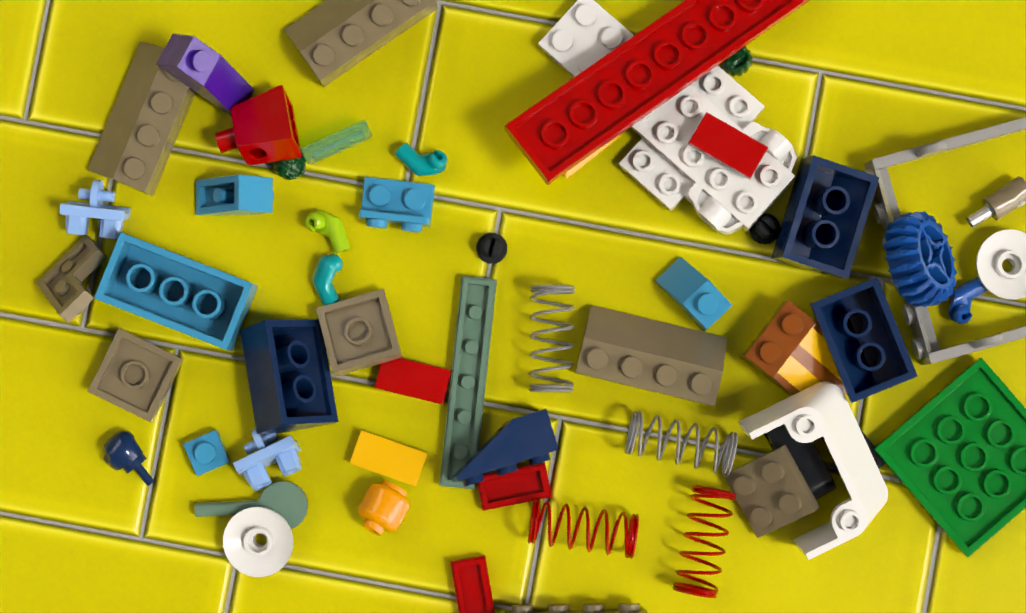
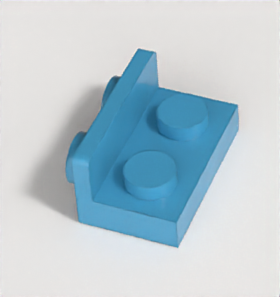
[359,177,435,233]

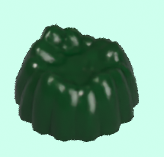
[720,46,753,76]
[273,153,306,180]

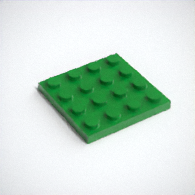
[874,357,1026,557]

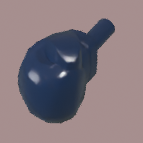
[103,430,154,486]

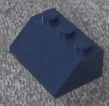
[771,155,879,279]
[810,277,918,403]
[240,319,338,434]

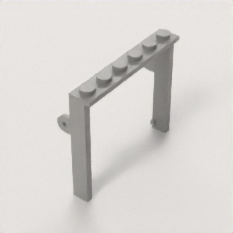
[863,117,1026,365]

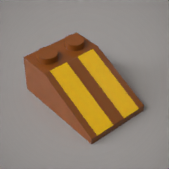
[741,300,846,396]

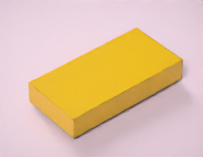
[350,430,428,486]

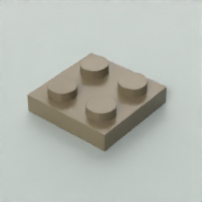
[316,289,403,377]
[87,328,184,422]
[724,445,820,538]

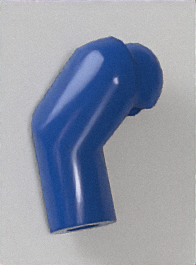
[948,277,988,324]

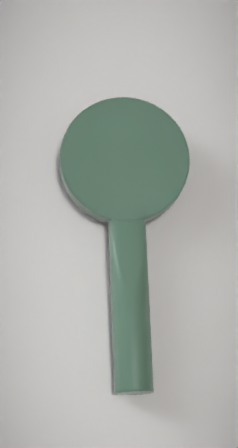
[195,481,308,529]

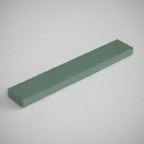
[439,276,497,489]

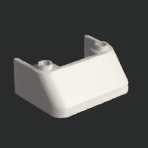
[738,381,888,560]

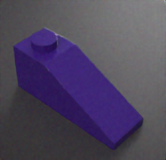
[156,34,255,116]

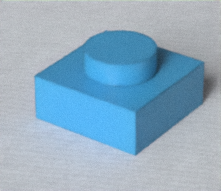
[183,430,231,476]

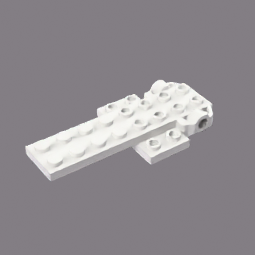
[538,0,797,236]

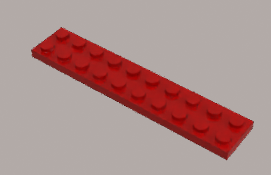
[504,0,810,185]

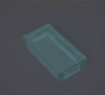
[301,120,373,165]

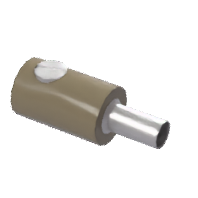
[966,176,1026,228]

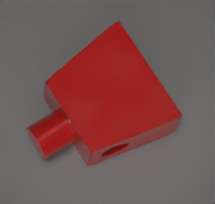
[215,85,302,165]

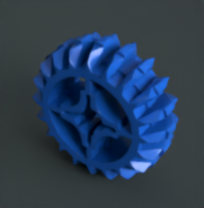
[883,211,957,307]

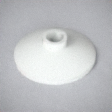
[976,229,1026,300]
[223,506,293,577]

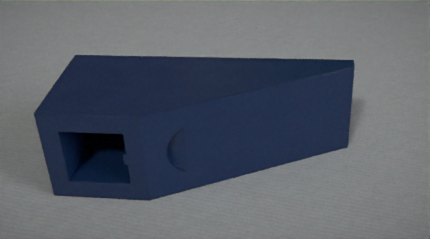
[451,409,559,487]

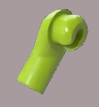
[305,210,351,254]

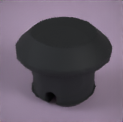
[749,213,780,245]
[476,233,507,264]

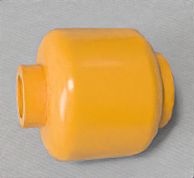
[357,480,410,536]

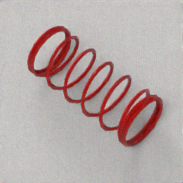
[672,485,736,598]
[528,499,639,559]

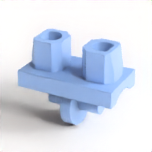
[60,180,131,239]
[233,428,302,491]

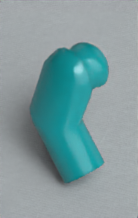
[394,142,448,176]
[312,254,343,306]

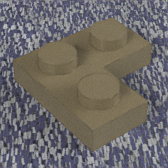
[36,234,107,323]

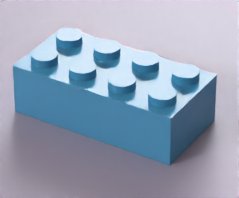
[94,232,258,351]

